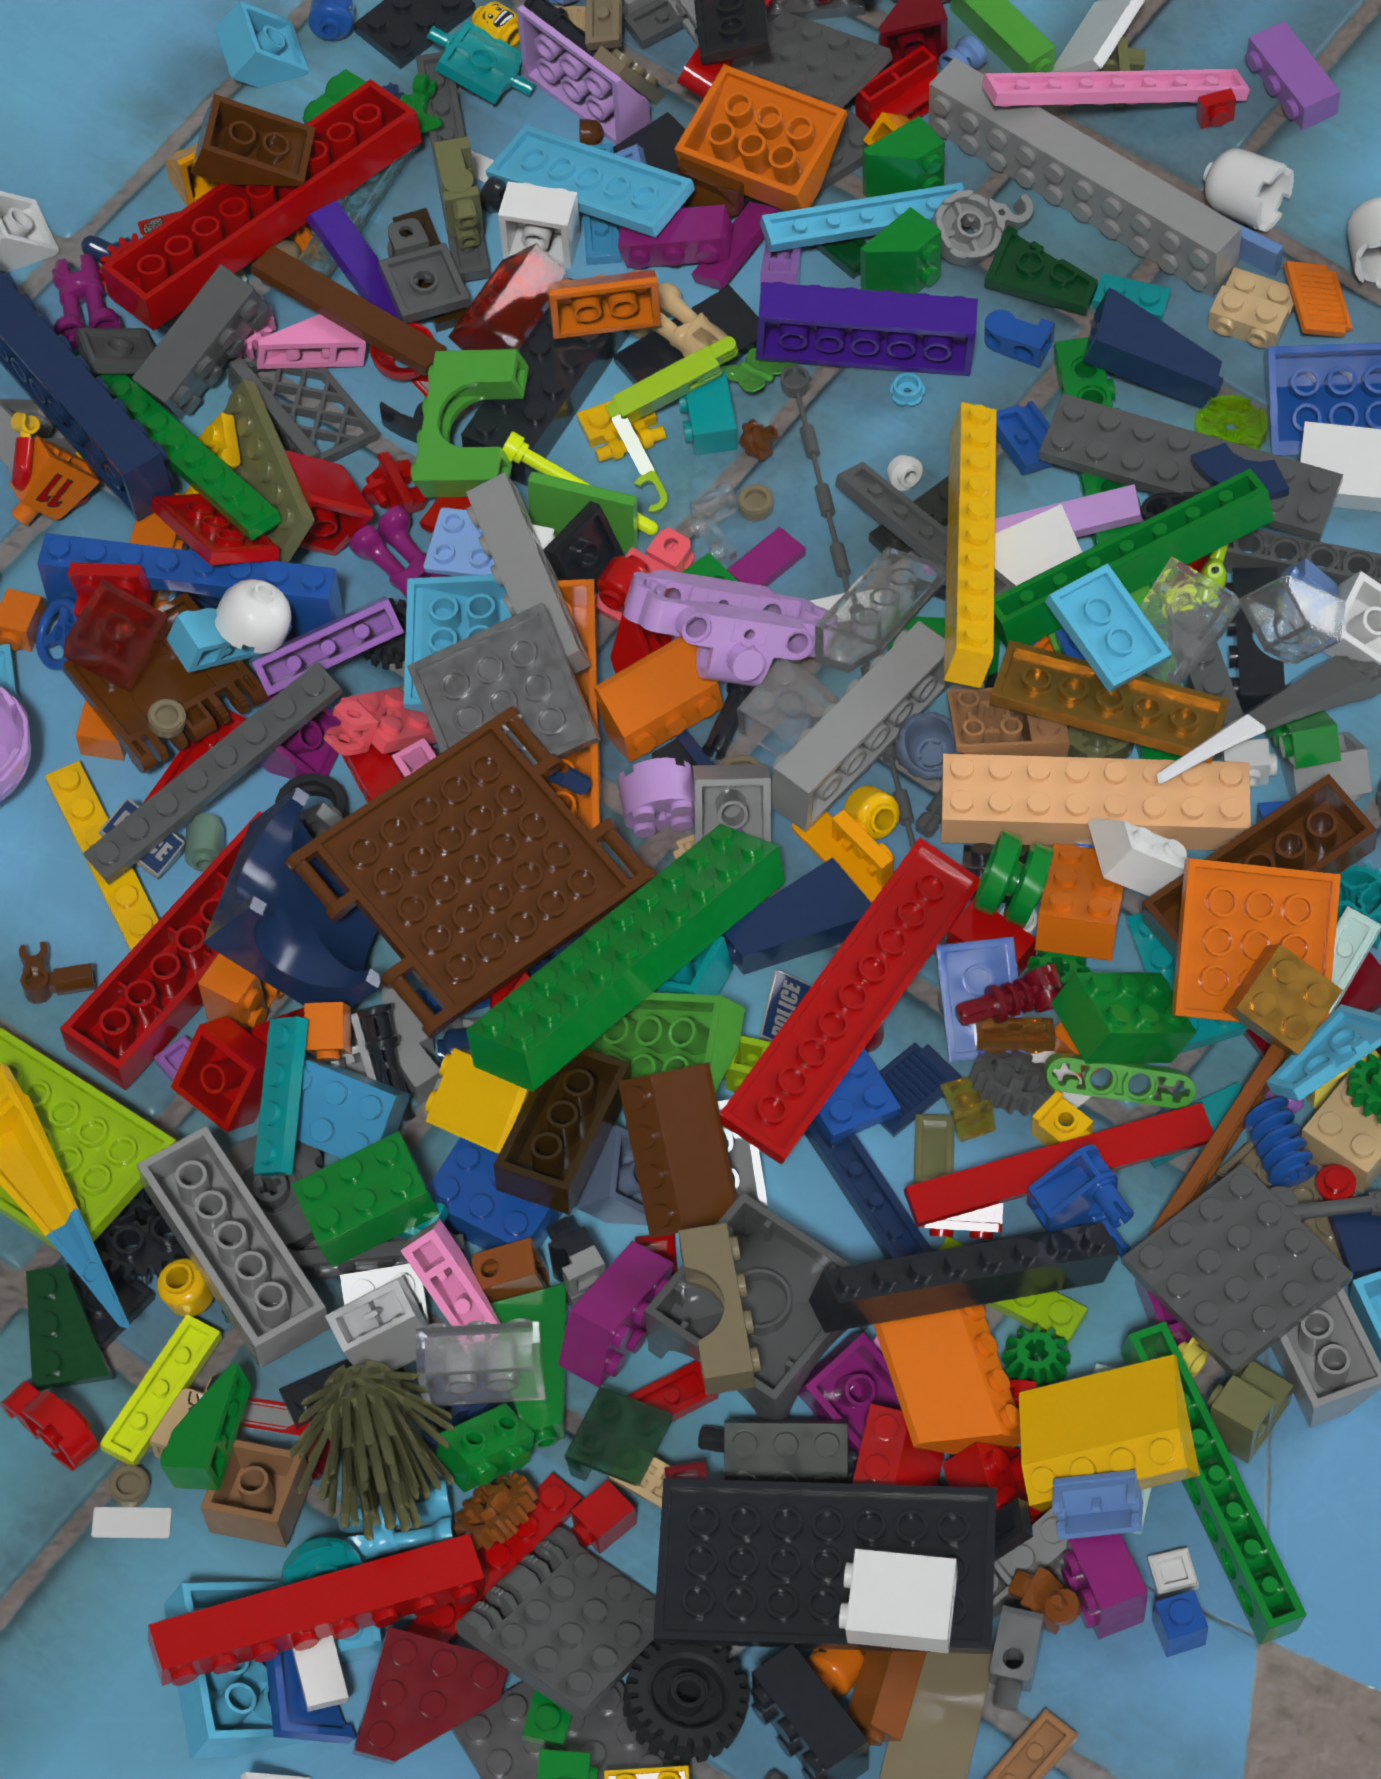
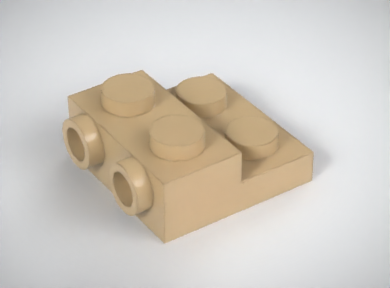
[1208,267,1295,349]

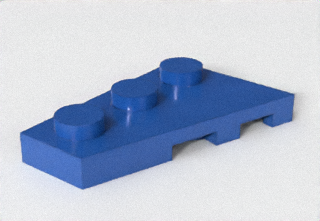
[266,1649,356,1744]

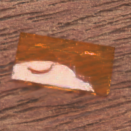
[974,1017,1056,1054]

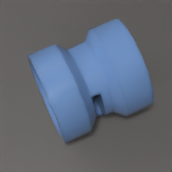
[939,35,987,70]

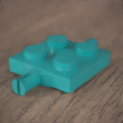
[426,21,536,105]

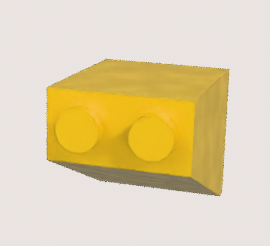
[425,1048,530,1154]

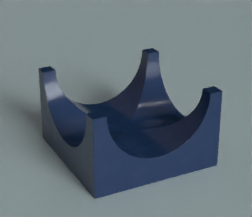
[202,787,382,1007]

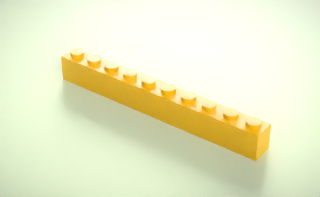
[944,402,997,688]

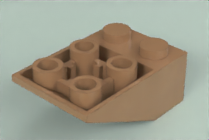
[946,688,1070,757]

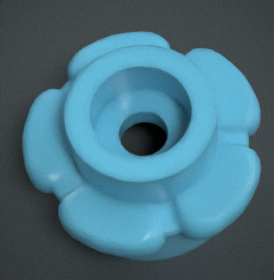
[890,373,925,406]

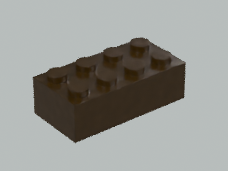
[493,1048,631,1215]

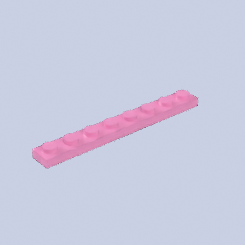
[982,69,1250,107]

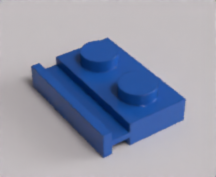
[996,401,1053,475]

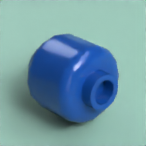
[308,0,354,41]

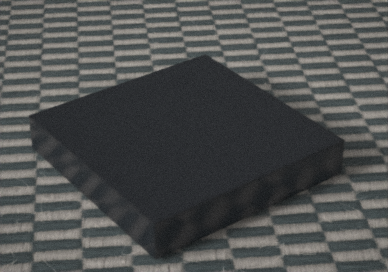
[543,501,625,587]
[71,1270,155,1352]

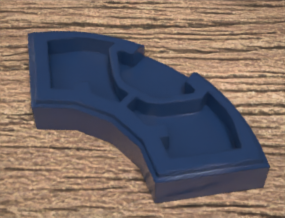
[1191,443,1289,500]

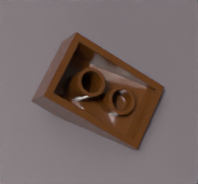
[191,94,315,186]

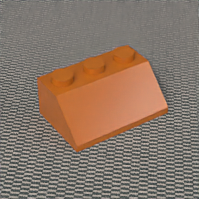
[547,270,661,339]
[594,636,723,762]

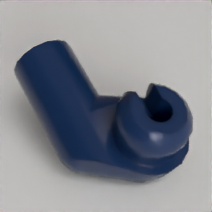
[81,235,131,263]

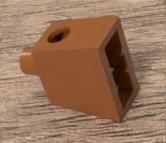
[471,1237,551,1303]

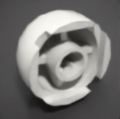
[214,579,292,654]

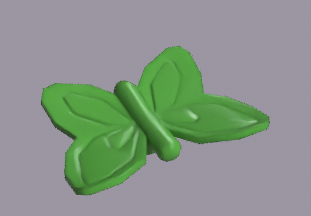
[720,348,797,392]

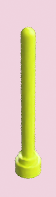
[502,431,658,536]

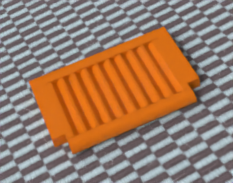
[1283,261,1353,337]

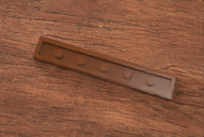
[1149,1044,1285,1236]

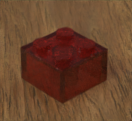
[63,580,168,692]

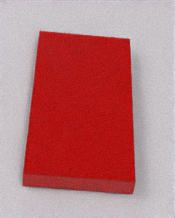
[151,494,279,565]

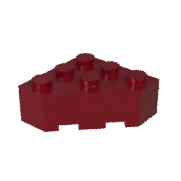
[352,1627,507,1765]

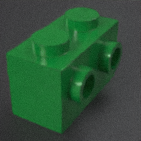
[436,1403,535,1493]

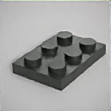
[724,1419,848,1484]

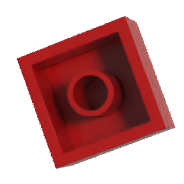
[170,1016,267,1132]

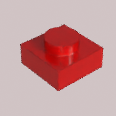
[1196,88,1236,129]

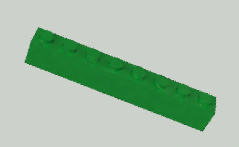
[994,468,1274,648]

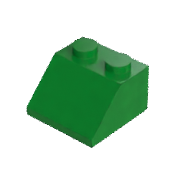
[863,116,945,198]
[860,207,941,294]

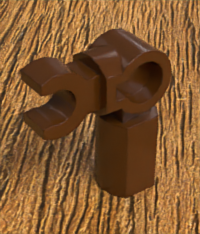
[19,941,96,1004]

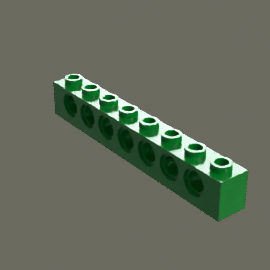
[1120,1321,1307,1645]

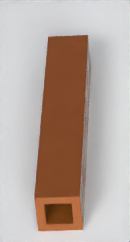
[847,1650,927,1746]

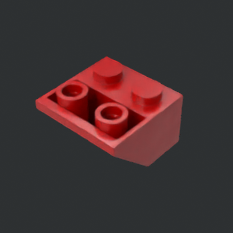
[942,1442,1045,1525]

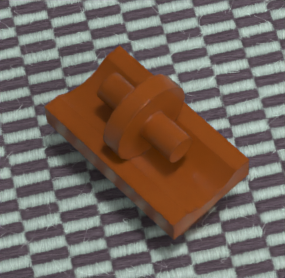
[1008,1567,1082,1635]

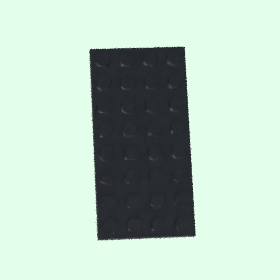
[653,1478,997,1654]

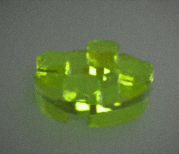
[1194,395,1268,450]

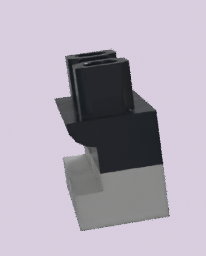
[546,1217,606,1308]

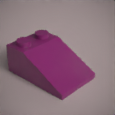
[798,1332,902,1454]

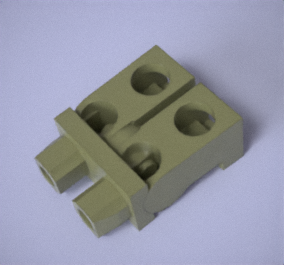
[433,136,484,248]

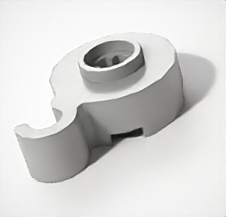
[930,190,1034,266]

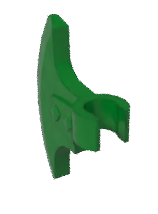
[400,74,443,134]

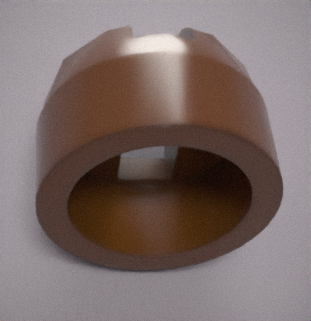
[579,119,603,145]

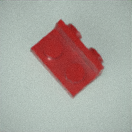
[67,562,153,621]

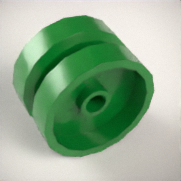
[973,829,1054,928]

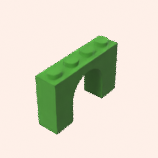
[411,349,529,498]

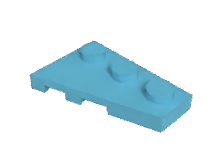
[1266,1004,1381,1101]

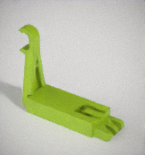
[605,336,738,514]

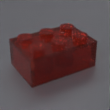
[448,243,567,350]

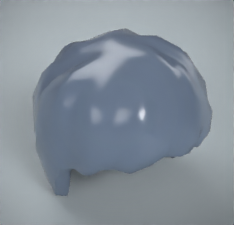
[894,712,961,779]

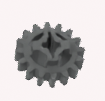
[969,1047,1055,1116]

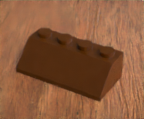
[618,1062,737,1238]

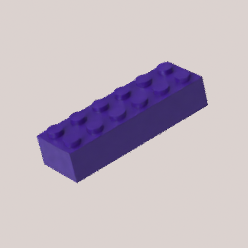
[755,282,978,376]

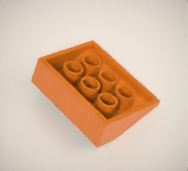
[674,64,847,211]
[873,1305,1021,1455]

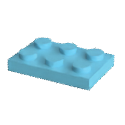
[1045,563,1172,693]

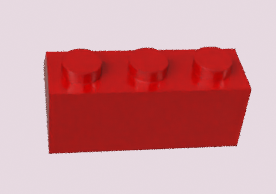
[852,1403,944,1486]

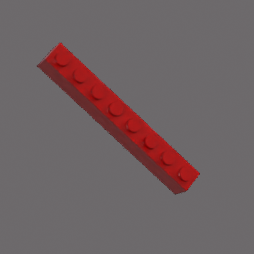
[148,1534,485,1686]

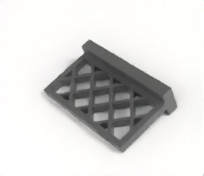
[228,358,380,462]

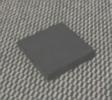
[75,328,154,374]

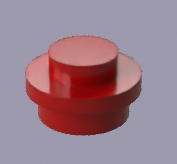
[1316,1164,1356,1201]

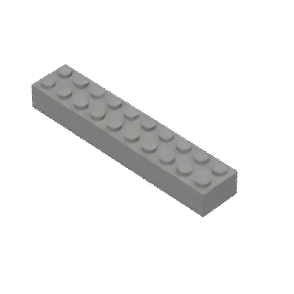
[929,57,1242,298]

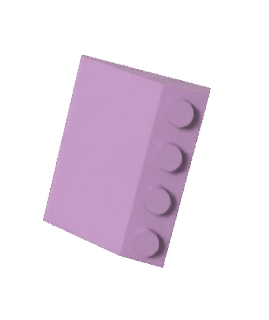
[517,4,651,145]

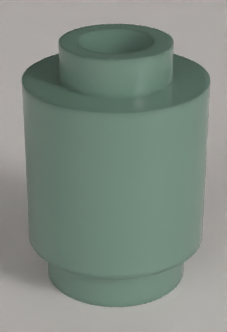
[185,813,224,872]

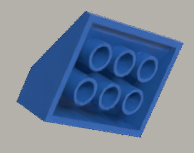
[1264,342,1381,456]

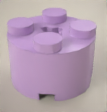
[617,758,695,838]

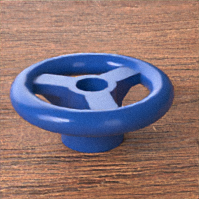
[36,597,89,670]

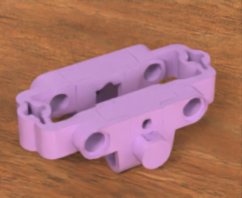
[623,570,834,687]

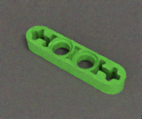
[1043,1052,1196,1109]

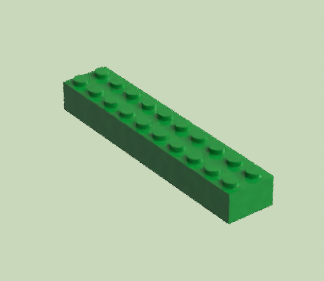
[466,824,785,1092]

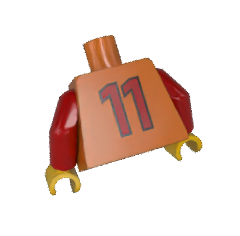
[9,412,100,526]

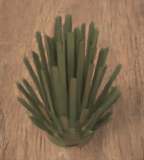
[289,1360,455,1541]

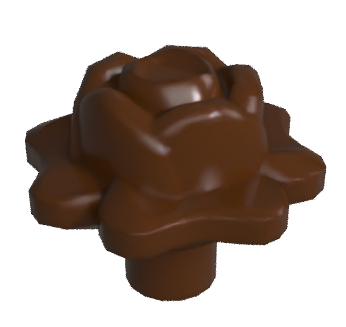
[739,419,778,461]

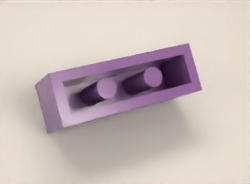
[1245,21,1340,130]

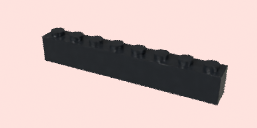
[808,1222,1119,1333]

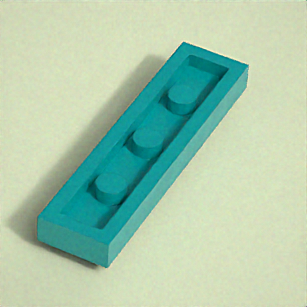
[253,1016,308,1177]

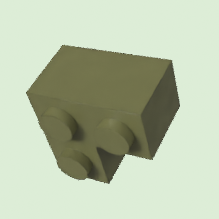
[1207,1361,1294,1464]

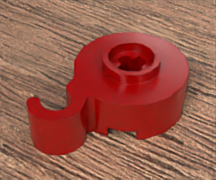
[0,1381,99,1471]

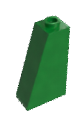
[490,1283,568,1449]

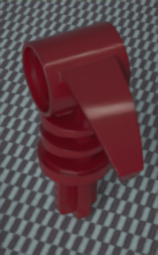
[955,964,1064,1026]

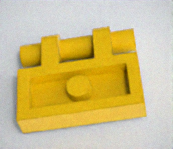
[576,400,666,462]

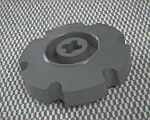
[225,1136,323,1250]

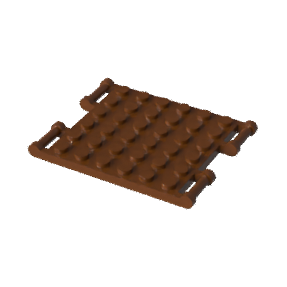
[284,706,658,1039]

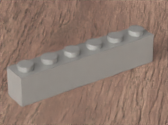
[466,472,591,674]

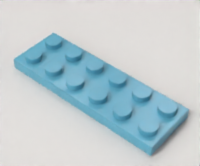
[486,124,695,238]

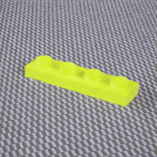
[99,1314,222,1466]

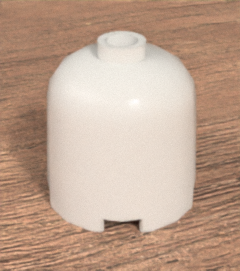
[1203,148,1294,232]
[1347,197,1381,289]

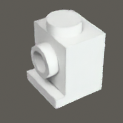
[1220,739,1277,788]

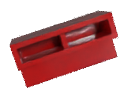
[855,45,938,129]

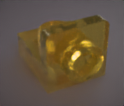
[940,1076,996,1142]

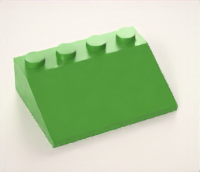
[586,992,745,1094]

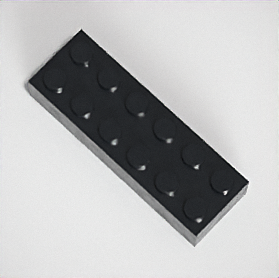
[461,278,630,486]

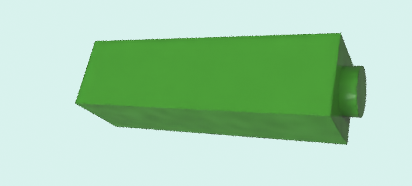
[950,0,1056,73]

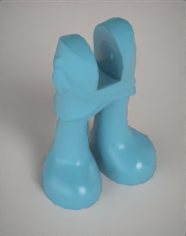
[338,1479,457,1561]

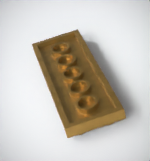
[989,640,1230,764]

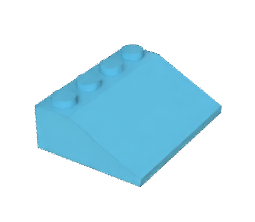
[403,574,512,713]
[164,1581,310,1759]

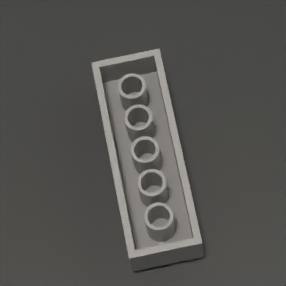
[771,621,949,832]
[137,1126,330,1368]

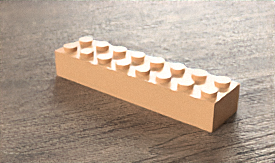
[941,753,1251,850]

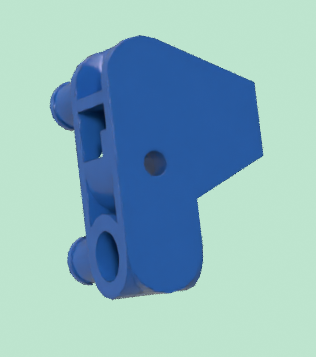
[1027,1144,1134,1262]

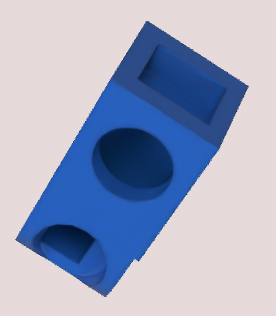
[984,310,1055,368]

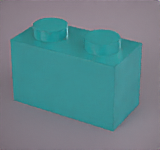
[678,370,738,456]

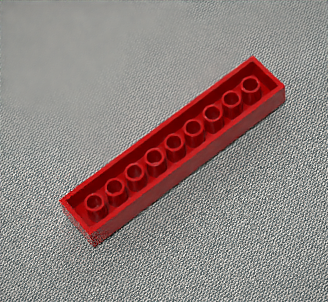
[101,79,422,331]

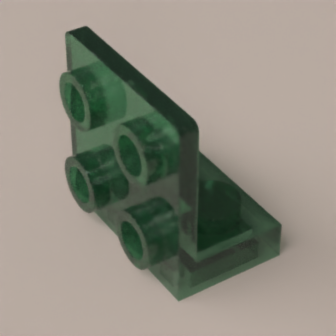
[564,1386,673,1486]

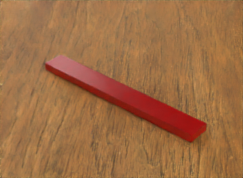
[904,1102,1214,1228]

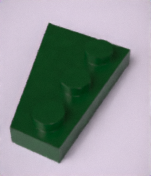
[985,225,1098,316]
[26,1265,114,1390]

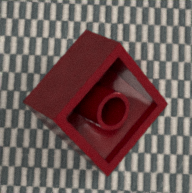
[878,0,948,73]

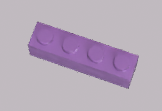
[250,596,404,696]

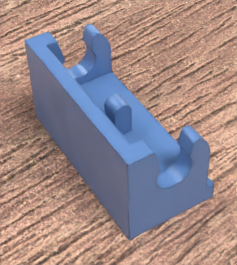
[1052,1469,1143,1540]

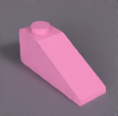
[256,314,366,369]
[400,1219,502,1350]

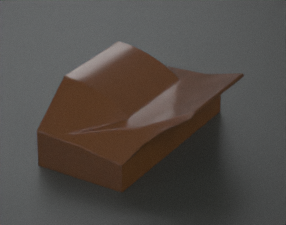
[676,158,744,217]

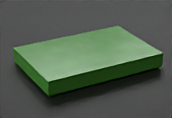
[528,472,638,552]

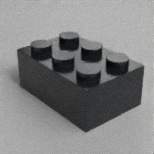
[750,1643,869,1779]

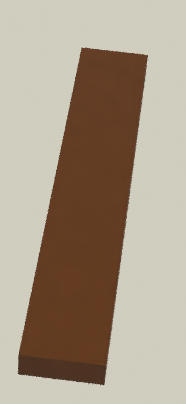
[251,245,447,376]

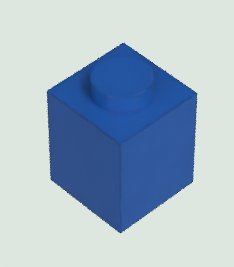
[1152,1590,1208,1658]

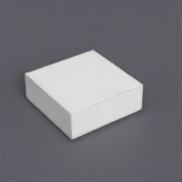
[1147,1547,1199,1600]

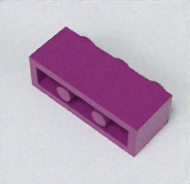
[618,204,733,269]

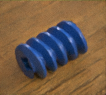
[1244,1097,1318,1188]

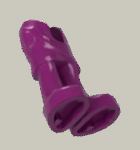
[52,254,121,349]
[349,505,449,599]

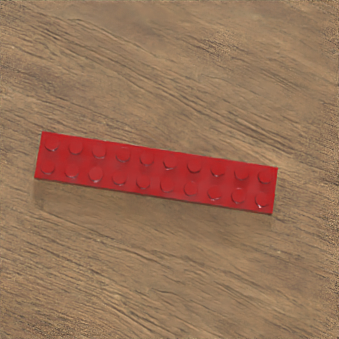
[719,837,981,1165]

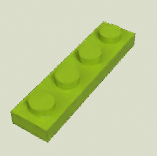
[939,1237,1088,1347]

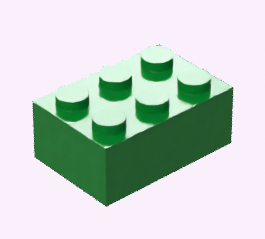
[1051,972,1197,1064]
[291,1131,439,1268]

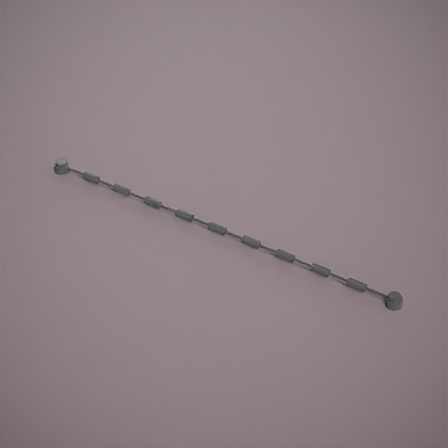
[780,365,946,1014]

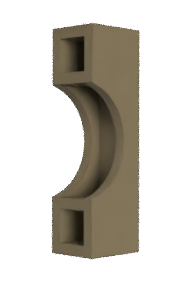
[678,1223,761,1395]

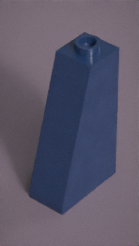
[1083,288,1223,409]
[721,857,872,975]

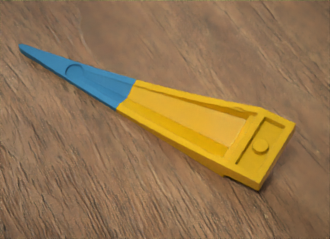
[0,1063,130,1329]

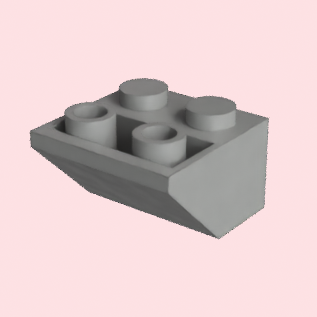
[325,1275,440,1371]

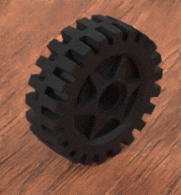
[622,1644,750,1764]

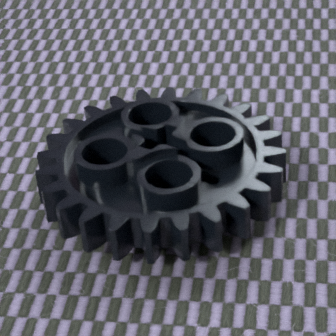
[93,1188,189,1286]

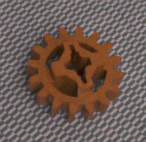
[453,1472,538,1551]

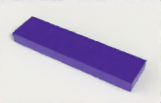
[306,200,400,319]

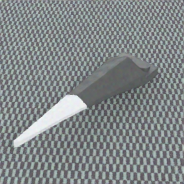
[1157,655,1381,784]

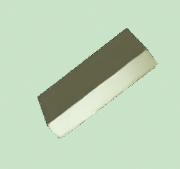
[913,1114,955,1184]

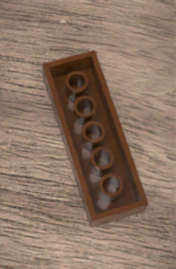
[1142,774,1377,961]

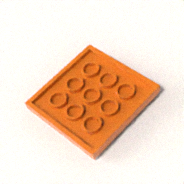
[1171,858,1341,1027]

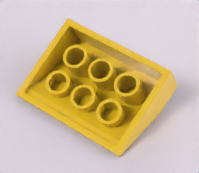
[1019,1354,1200,1513]

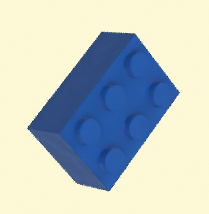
[427,1137,563,1251]

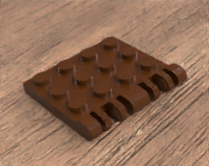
[62,592,268,774]

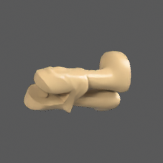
[628,282,728,358]

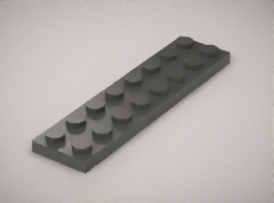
[1039,393,1343,542]

